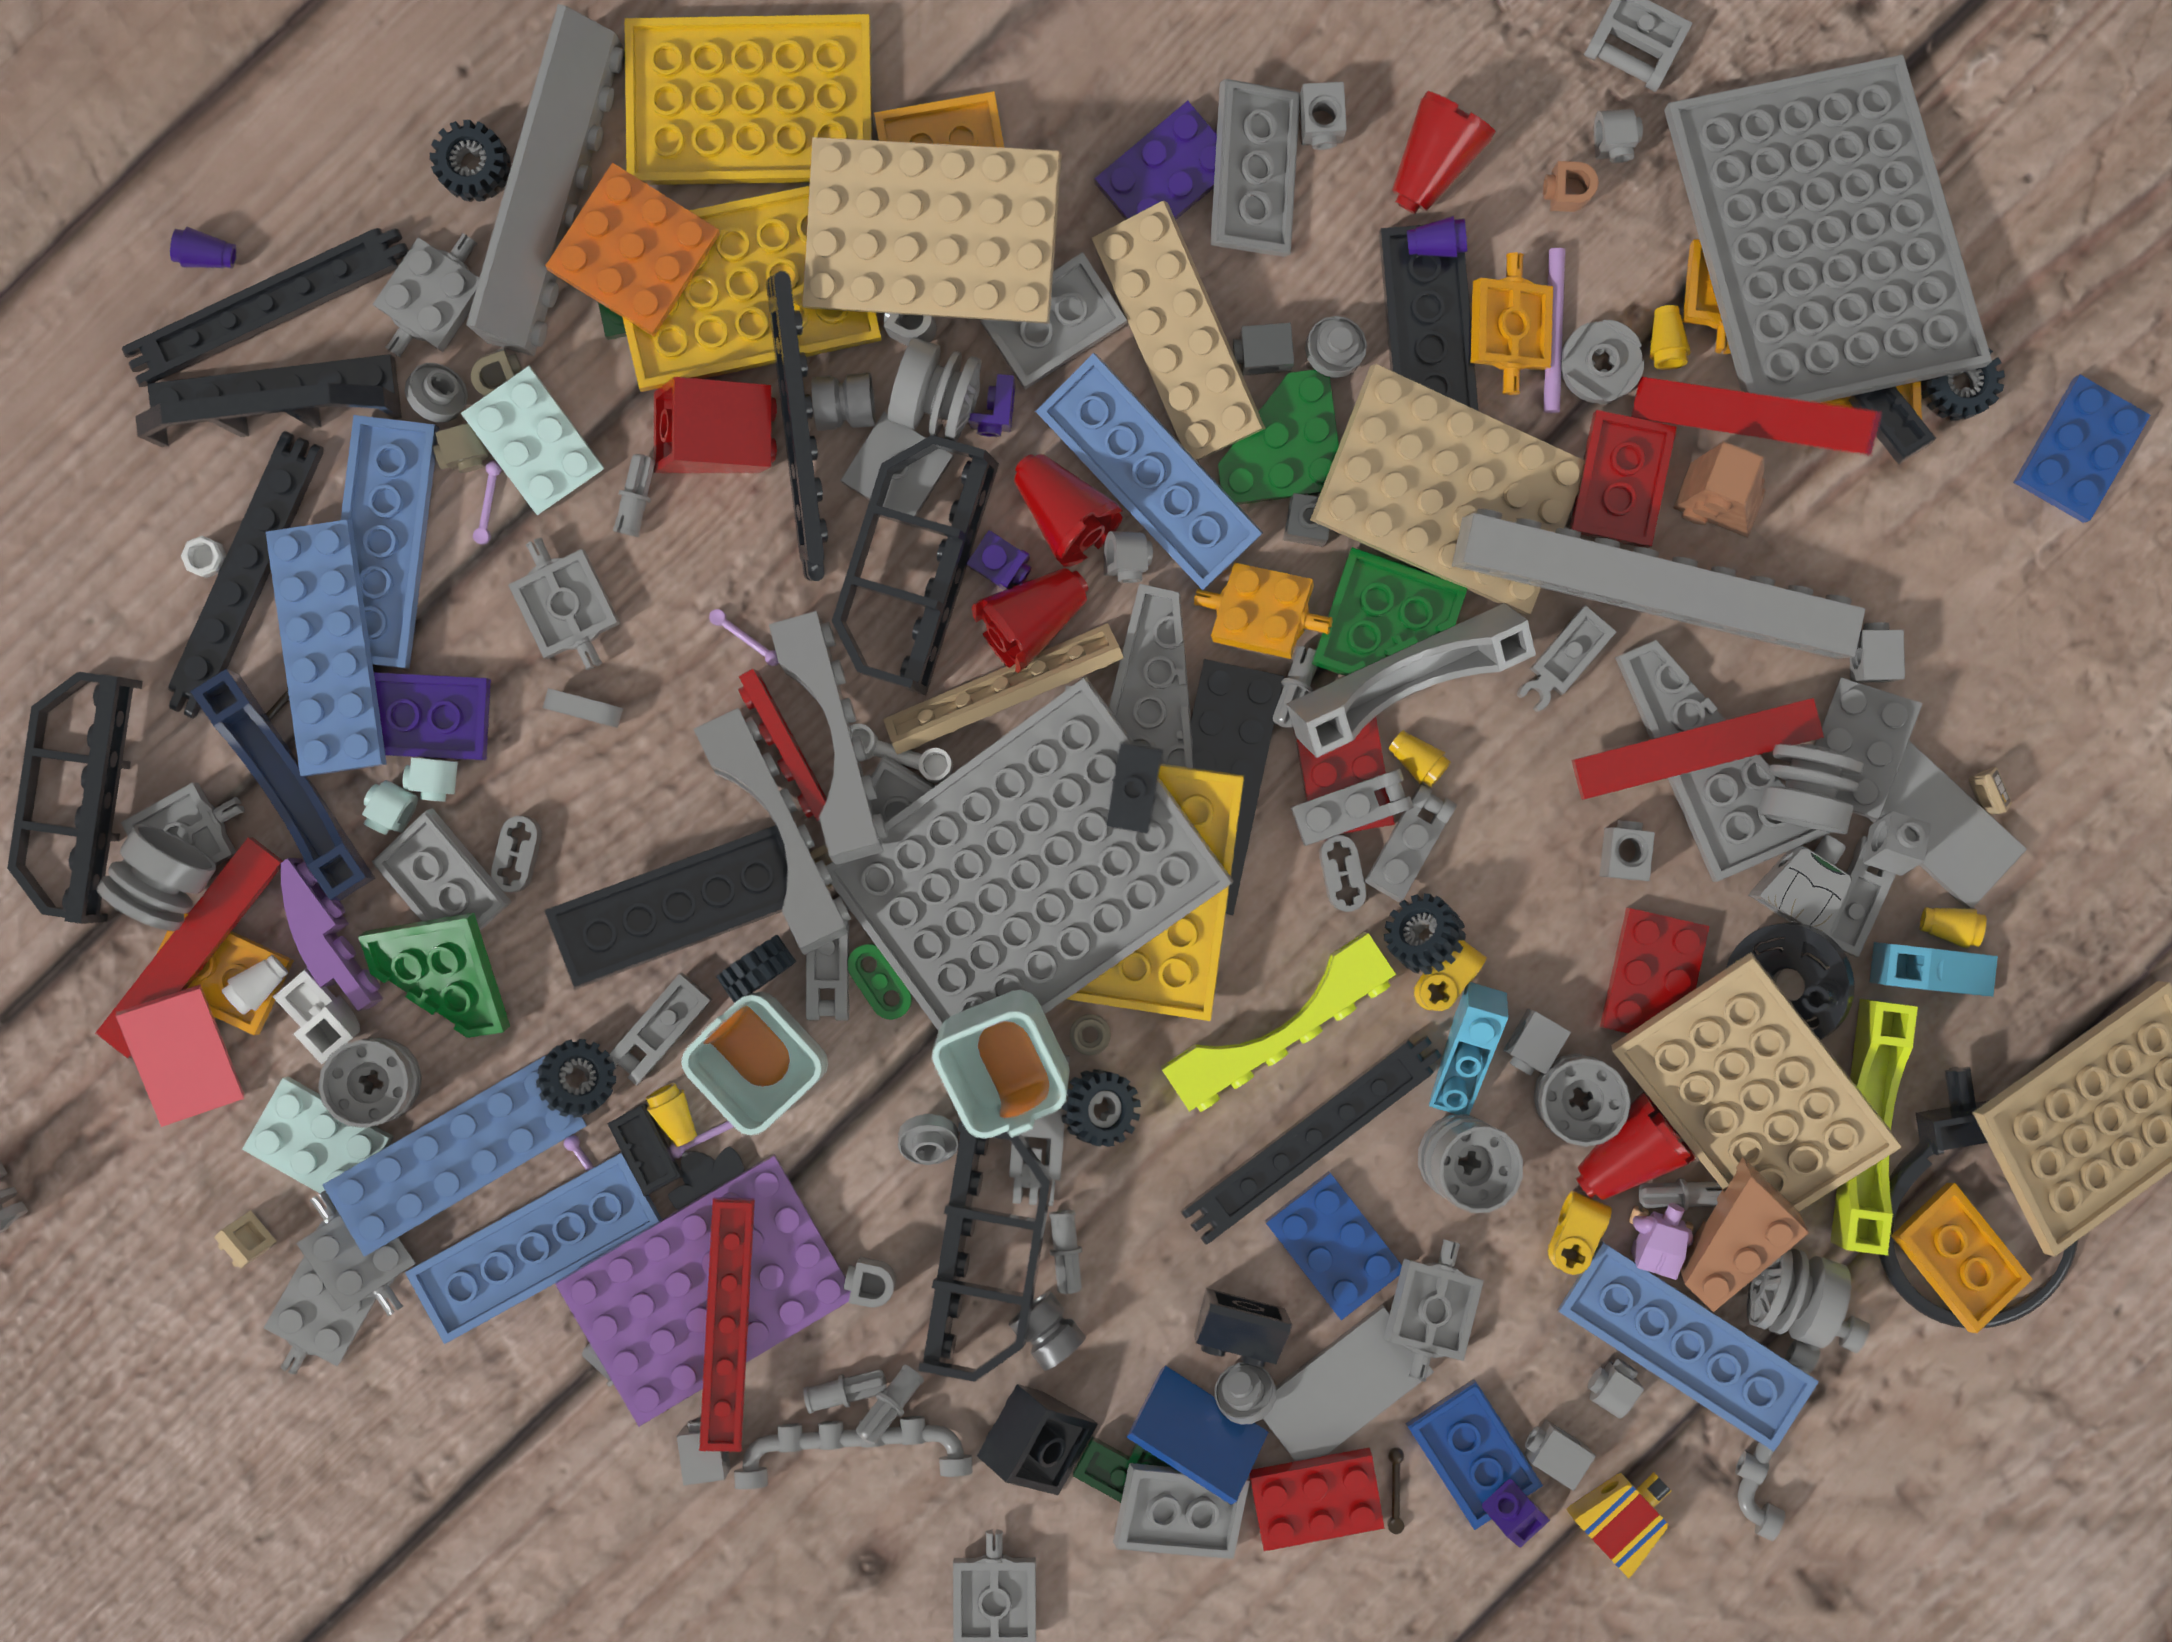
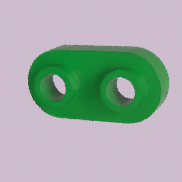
[848,944,912,1020]

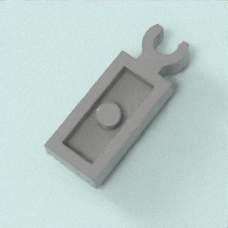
[1517,605,1617,712]

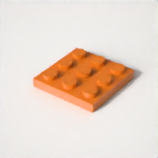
[545,162,720,337]

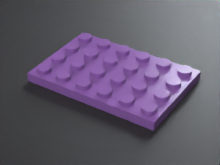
[555,1154,851,1427]

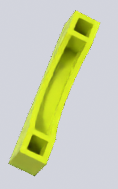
[1161,932,1396,1112]
[1830,999,1918,1255]

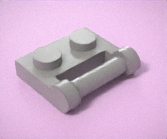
[1584,0,1692,92]

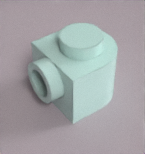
[403,757,458,802]
[362,780,418,835]

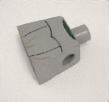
[1748,835,1852,935]

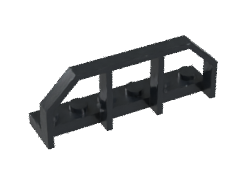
[135,354,402,447]
[832,435,999,696]
[7,672,143,924]
[918,1121,1053,1382]

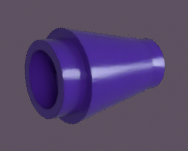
[1407,215,1468,257]
[170,227,237,269]

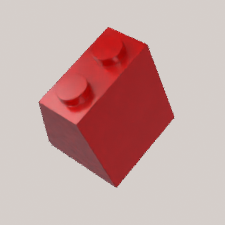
[654,377,777,473]

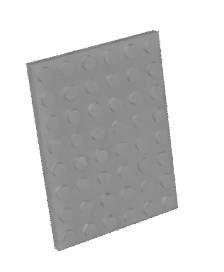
[1664,55,1992,403]
[826,677,1233,1031]

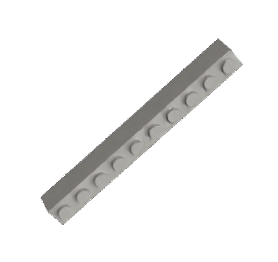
[1452,509,1866,659]

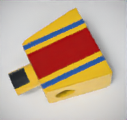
[1566,1472,1671,1579]

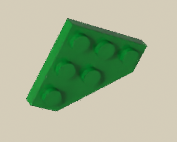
[1217,370,1339,505]
[1312,547,1468,676]
[358,912,510,1038]

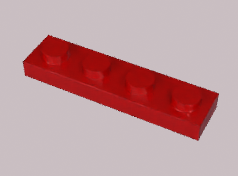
[738,669,828,822]

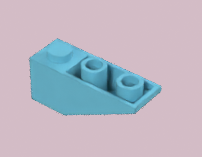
[1870,942,1998,997]
[1429,982,1509,1115]

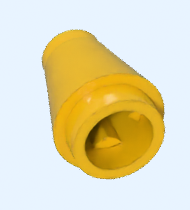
[1649,305,1691,370]
[1388,730,1451,788]
[1919,907,1987,949]
[646,1083,698,1147]

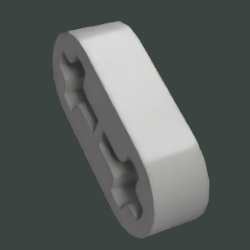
[543,688,623,728]
[491,816,542,892]
[1319,835,1366,912]

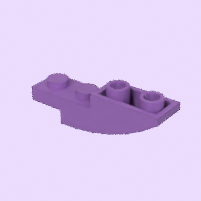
[281,858,383,1011]

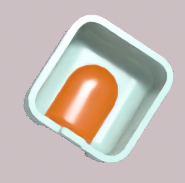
[932,989,1070,1139]
[681,992,828,1135]

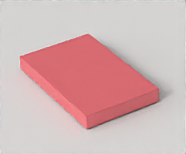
[116,984,244,1127]

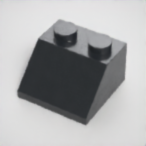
[1194,1288,1292,1367]
[977,1384,1098,1495]

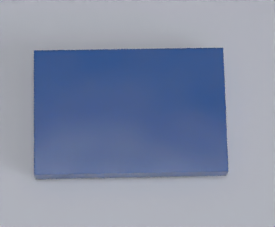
[1127,1365,1269,1505]
[1406,1379,1543,1530]

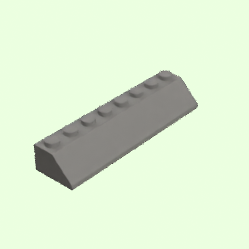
[466,4,625,356]

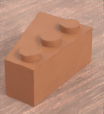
[1673,442,1766,538]
[1680,1157,1809,1312]

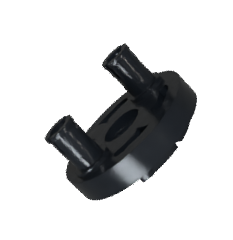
[1726,922,1855,1040]

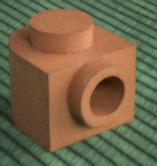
[1543,161,1599,212]

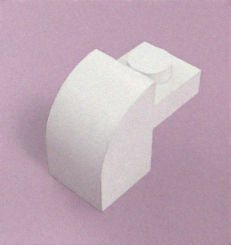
[273,968,360,1065]

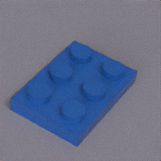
[2013,375,2151,523]
[1265,1171,1402,1320]

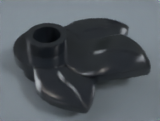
[668,1146,745,1210]

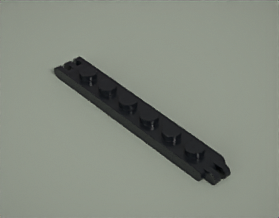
[122,228,409,387]
[766,271,828,581]
[168,431,324,719]
[1181,1036,1442,1245]

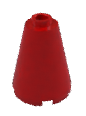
[1392,91,1496,214]
[1014,454,1123,567]
[972,568,1089,673]
[1576,1092,1696,1200]

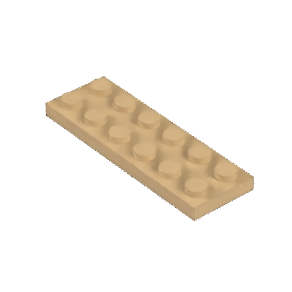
[1092,200,1266,461]

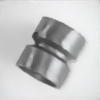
[811,372,876,431]
[1009,1291,1086,1371]

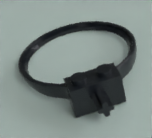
[1878,1067,2079,1328]

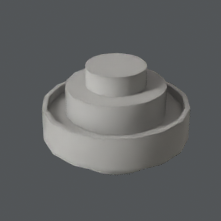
[1305,316,1367,378]
[404,363,468,422]
[898,1114,959,1165]
[1215,1362,1276,1424]

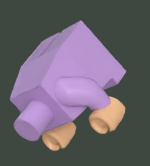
[1629,1203,1694,1280]

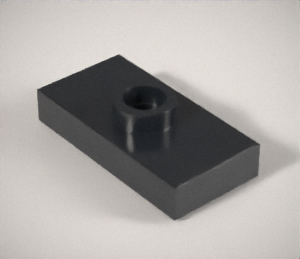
[1848,387,1936,465]
[1106,742,1163,834]
[607,1104,683,1196]

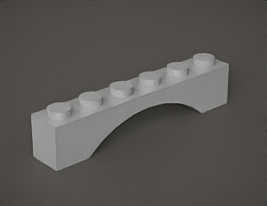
[1286,603,1536,758]
[769,611,888,865]
[694,708,851,955]

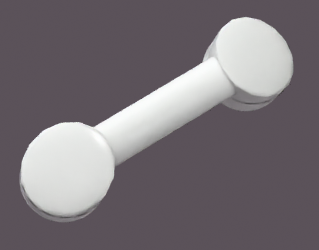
[850,724,953,783]

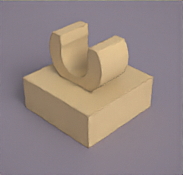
[214,1210,277,1269]

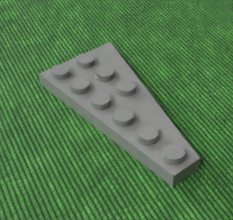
[1109,584,1195,768]
[1615,640,1830,882]

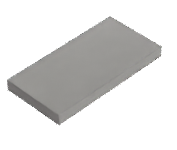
[1210,79,1300,257]
[1867,741,2027,909]
[1263,1305,1434,1461]

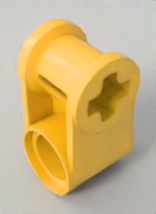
[1414,940,1487,1011]
[1547,1191,1612,1275]

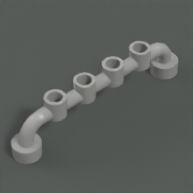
[1735,1316,1870,1541]
[734,1416,973,1489]

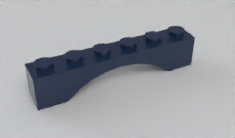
[190,669,375,901]

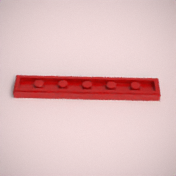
[1631,377,1881,456]
[1571,698,1824,800]
[95,837,283,1059]
[699,1197,755,1452]

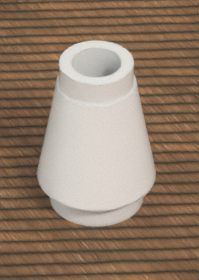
[222,955,288,1015]

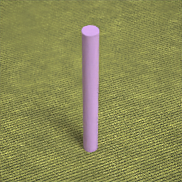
[1543,248,1565,413]

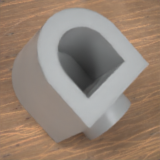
[1594,109,1643,163]
[884,313,937,346]
[1104,531,1153,583]
[844,1257,896,1308]
[1588,1358,1644,1419]

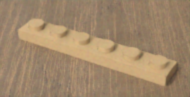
[883,623,1124,755]

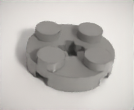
[1561,320,1644,405]

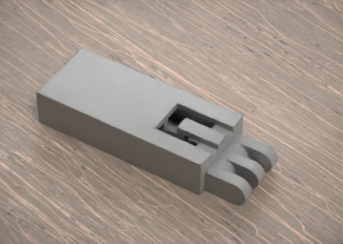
[1009,1055,1070,1206]

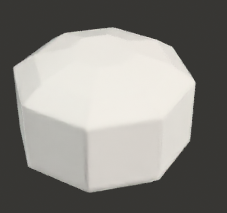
[181,536,227,578]

